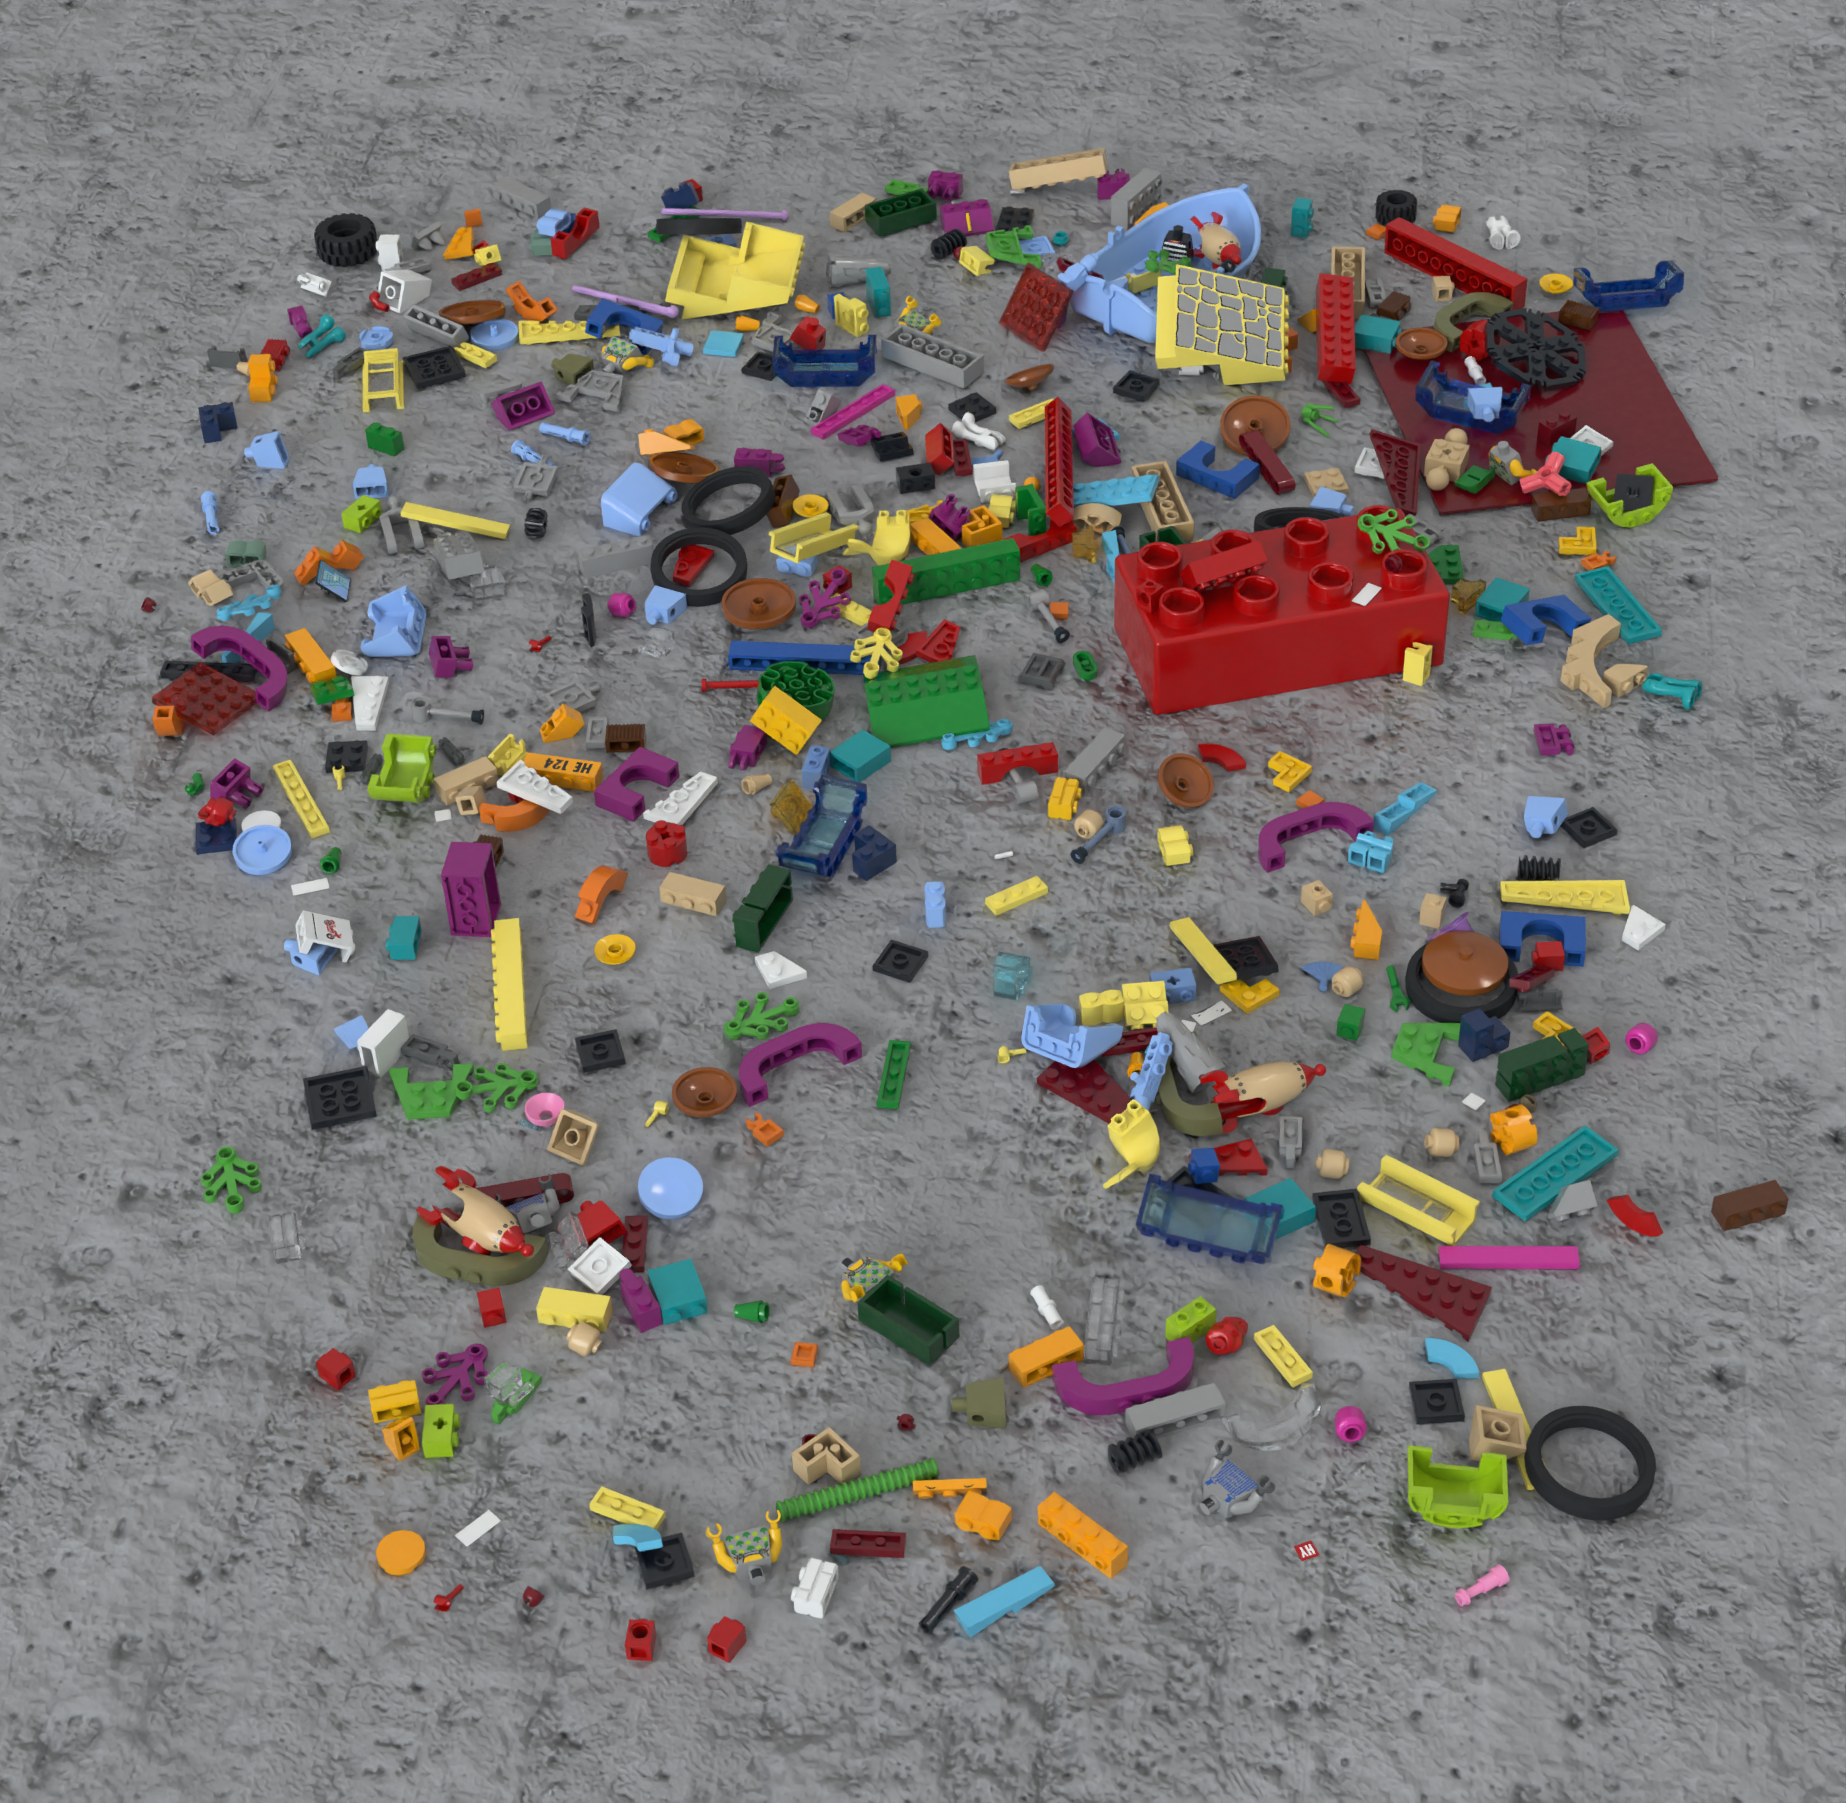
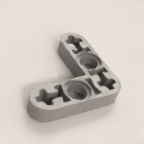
[218,560,284,592]

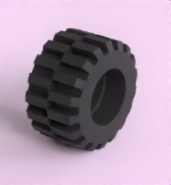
[1375,190,1417,226]

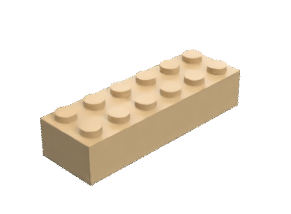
[1009,148,1108,191]
[1331,246,1365,320]
[1131,461,1194,542]

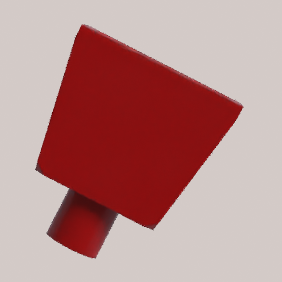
[789,316,826,357]
[574,1201,627,1249]

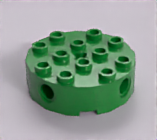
[756,661,835,720]

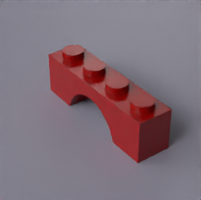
[550,208,600,259]
[1003,520,1077,563]
[867,559,914,632]
[977,742,1058,785]

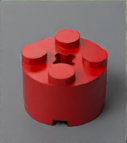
[1459,319,1500,361]
[646,820,688,867]

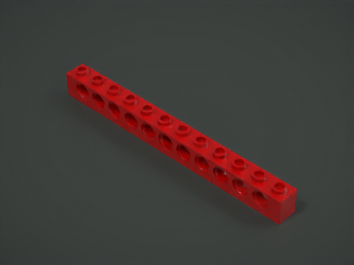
[1045,397,1074,527]

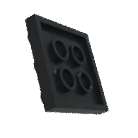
[402,346,466,389]
[1213,936,1279,984]
[303,1066,377,1130]

